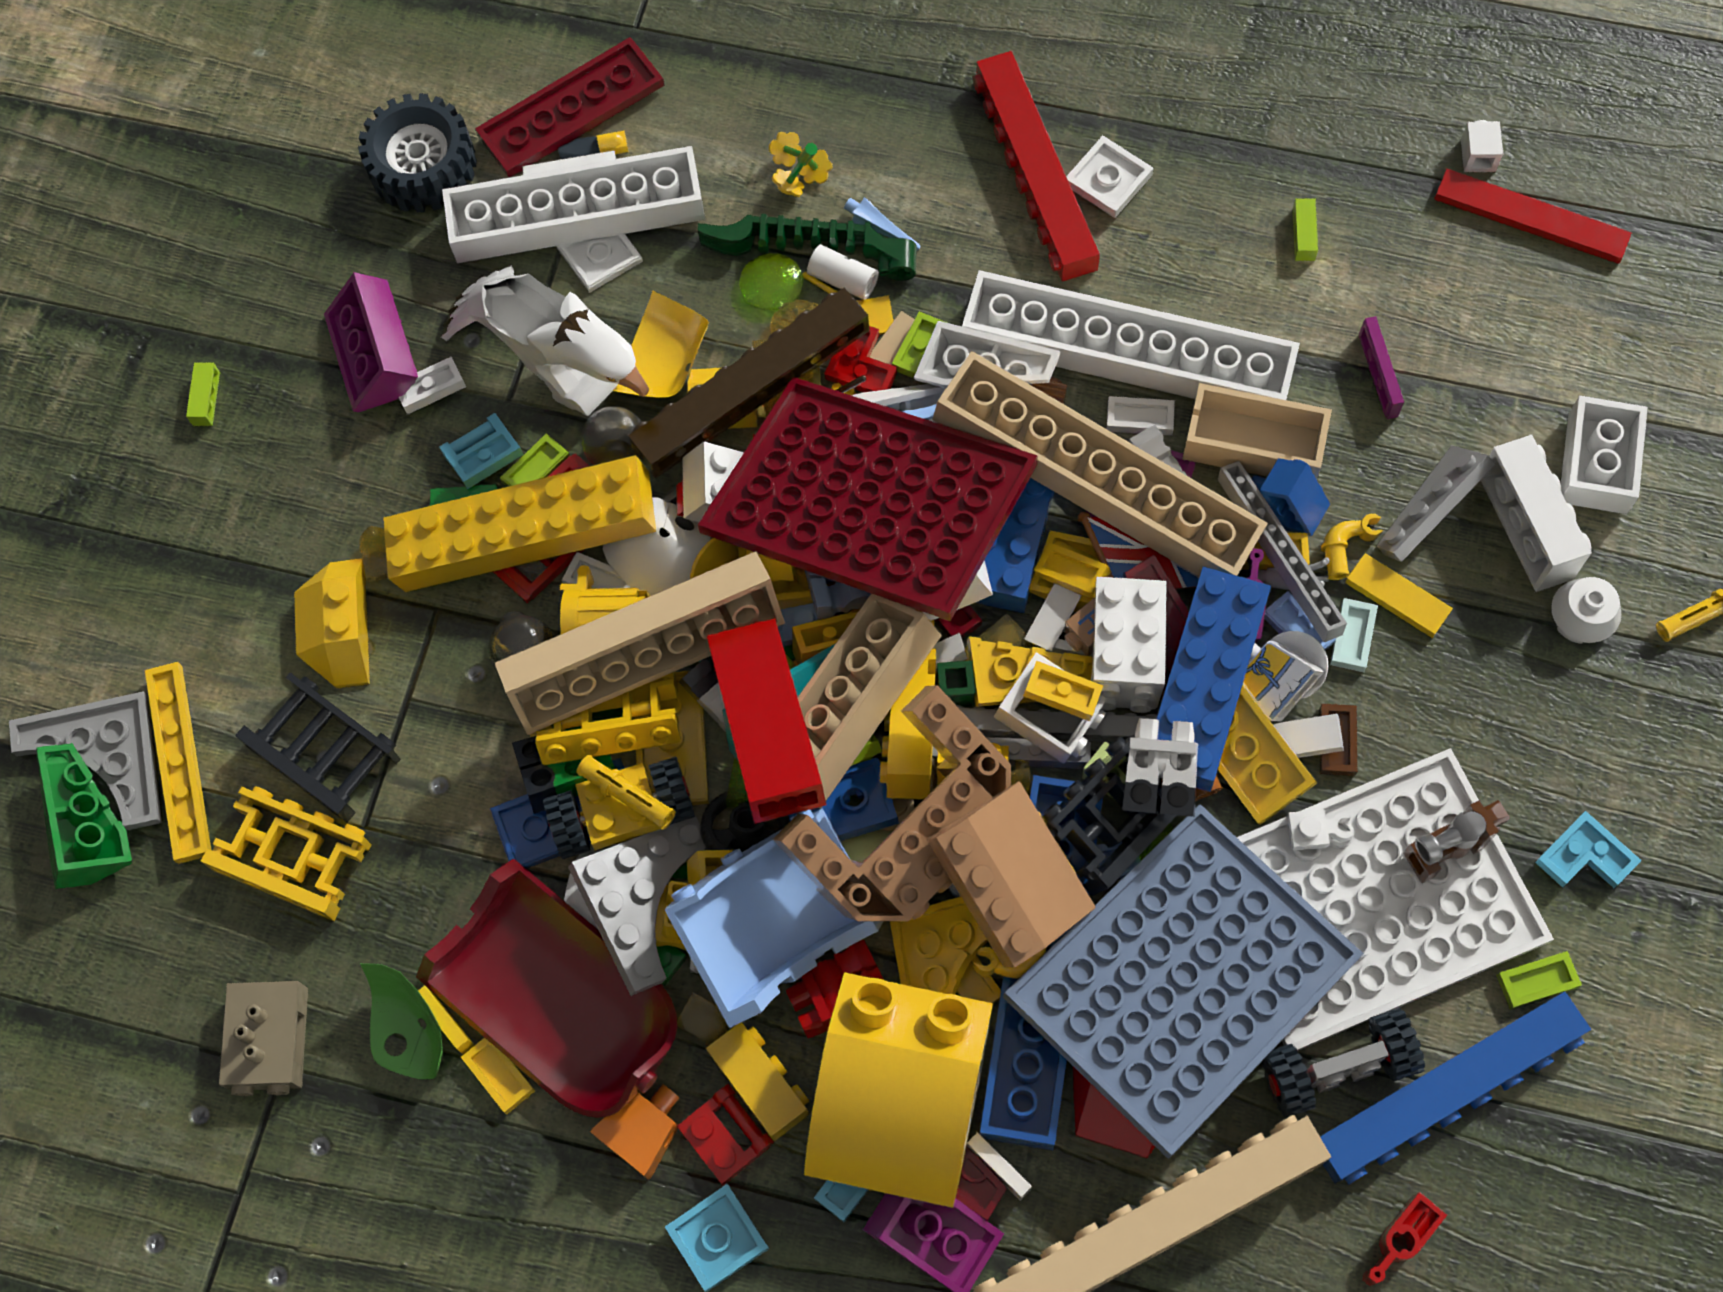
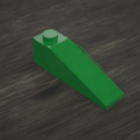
[36,743,132,889]

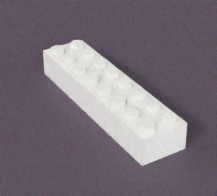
[442,146,705,263]

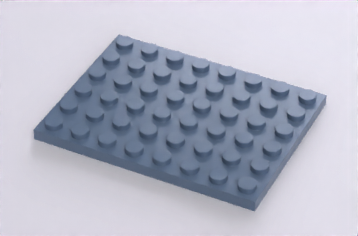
[1003,805,1364,1159]

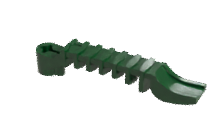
[697,214,917,281]

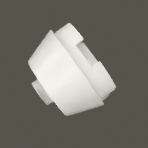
[1552,577,1621,644]

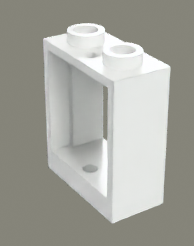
[994,652,1107,764]

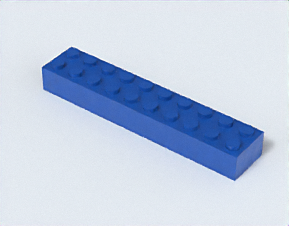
[980,775,1103,1150]

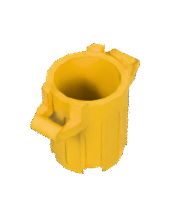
[560,565,650,634]

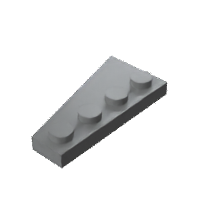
[1377,445,1496,562]

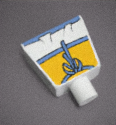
[1242,641,1324,721]

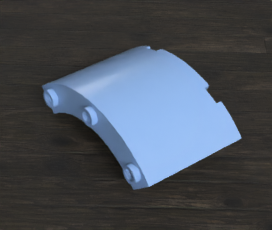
[664,808,883,1028]

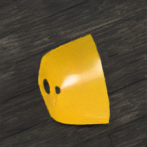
[613,291,709,398]

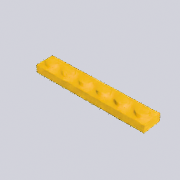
[145,662,212,864]

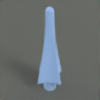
[844,197,921,251]

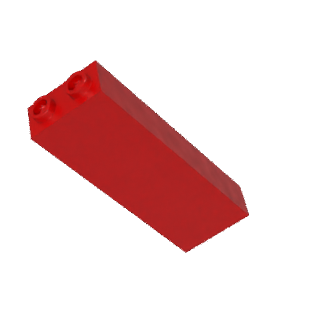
[707,618,826,824]

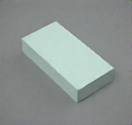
[1330,598,1378,672]

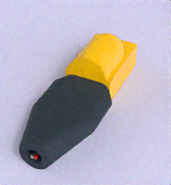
[558,131,629,159]

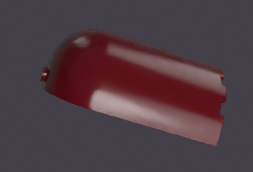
[416,858,677,1118]

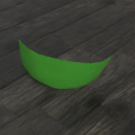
[360,963,443,1079]

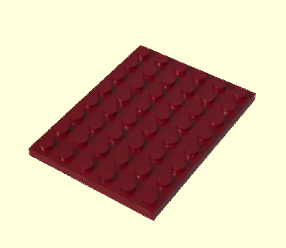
[698,377,1038,621]

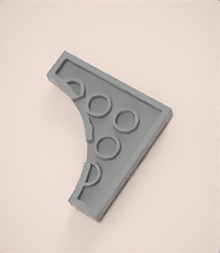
[9,691,162,830]
[568,816,708,996]

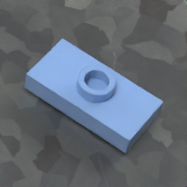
[1264,591,1336,651]

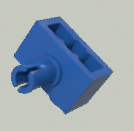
[1252,458,1330,536]

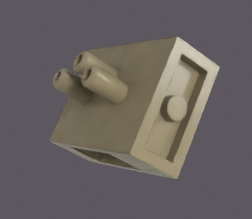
[219,981,308,1096]

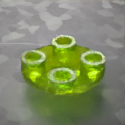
[740,253,803,312]

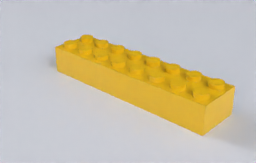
[383,455,656,592]

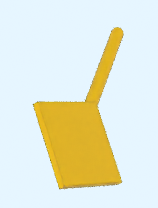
[802,272,894,335]

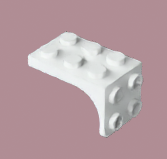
[1091,577,1166,713]

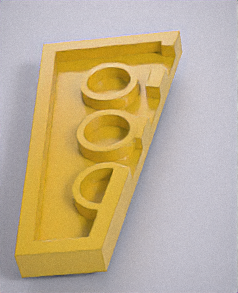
[967,636,1093,707]

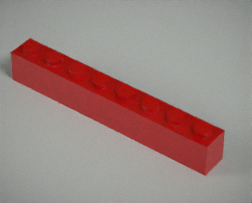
[973,51,1100,282]

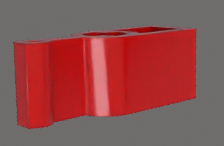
[1362,1192,1447,1286]

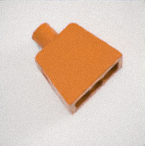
[590,1084,679,1180]

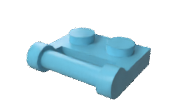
[439,413,524,489]

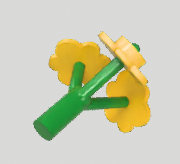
[769,132,833,197]

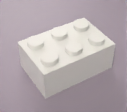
[1561,396,1648,514]

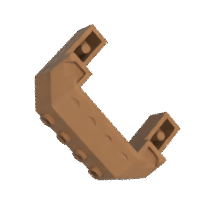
[773,685,1011,921]

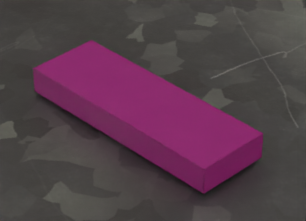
[1358,316,1404,419]

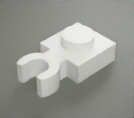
[1287,809,1354,851]

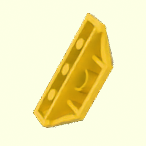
[294,558,370,688]

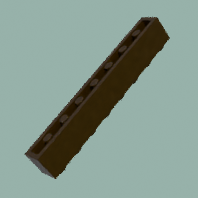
[628,287,870,478]

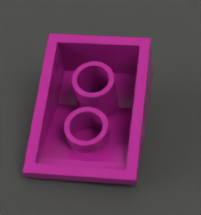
[863,1193,1004,1292]

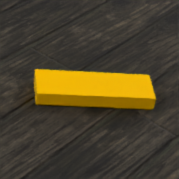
[1345,553,1453,638]

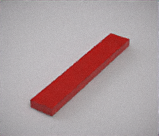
[1434,169,1632,264]

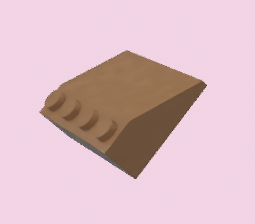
[926,781,1096,968]

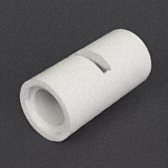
[807,245,878,300]

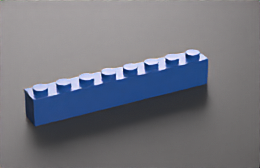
[1320,992,1592,1185]

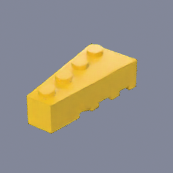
[880,649,936,799]

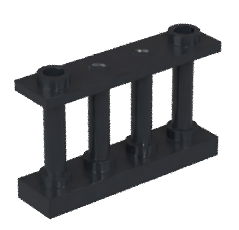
[235,673,401,823]

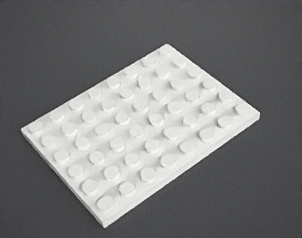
[1237,748,1554,1051]

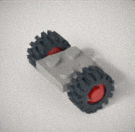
[1262,1008,1425,1118]

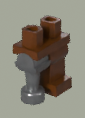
[1403,800,1510,884]

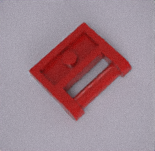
[677,1084,774,1186]

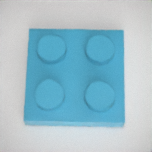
[665,1184,769,1292]

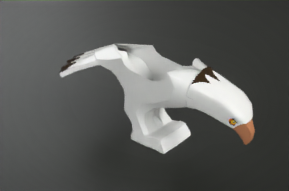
[441,265,649,416]

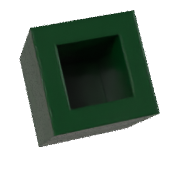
[936,660,975,706]

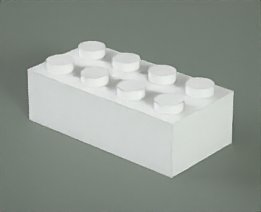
[1481,435,1592,592]

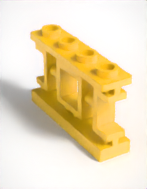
[535,672,681,765]
[201,786,371,921]

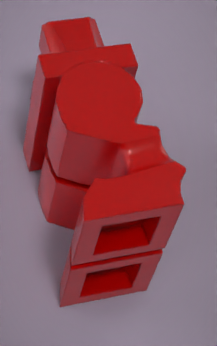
[786,939,884,1039]

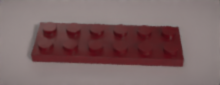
[475,37,665,178]

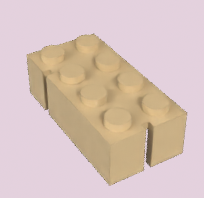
[1183,383,1332,480]

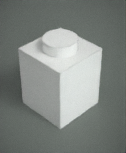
[1461,120,1503,172]

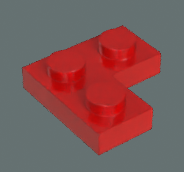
[824,326,897,393]

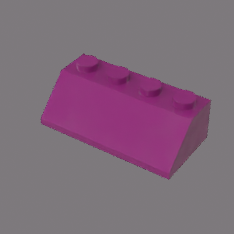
[324,272,418,413]

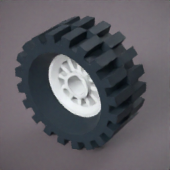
[358,93,477,213]

